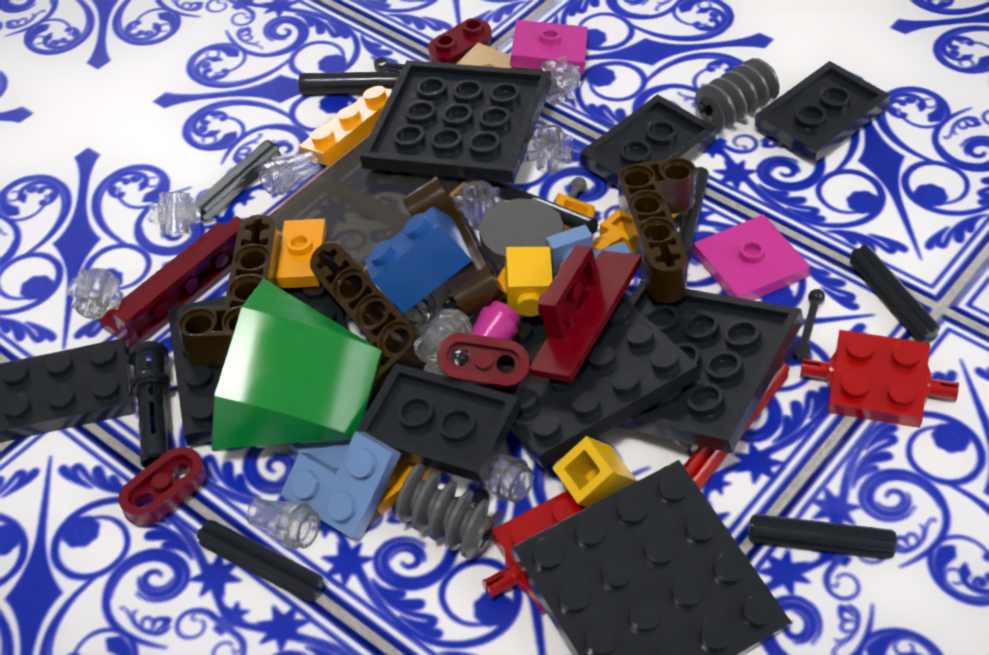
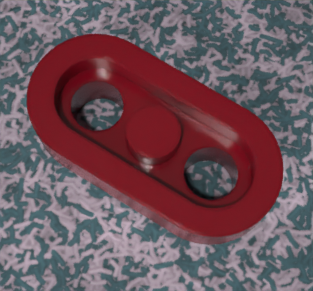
[428,18,492,64]
[437,333,530,388]
[118,447,206,526]

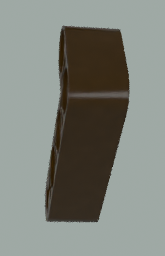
[618,158,696,303]
[402,176,507,319]
[177,214,280,366]
[310,242,433,402]

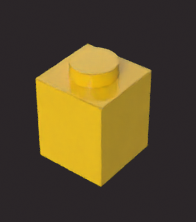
[505,247,553,317]
[552,436,637,507]

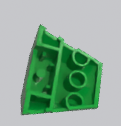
[211,279,382,452]

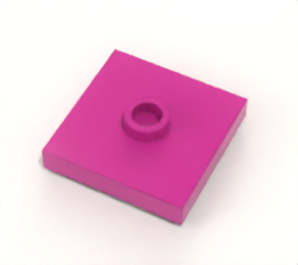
[510,20,588,74]
[693,214,810,300]

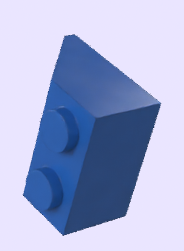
[365,206,472,314]

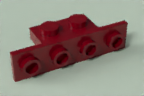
[529,245,642,383]

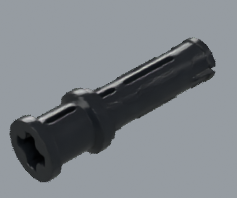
[128,341,171,468]

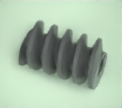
[694,58,780,133]
[395,462,503,560]

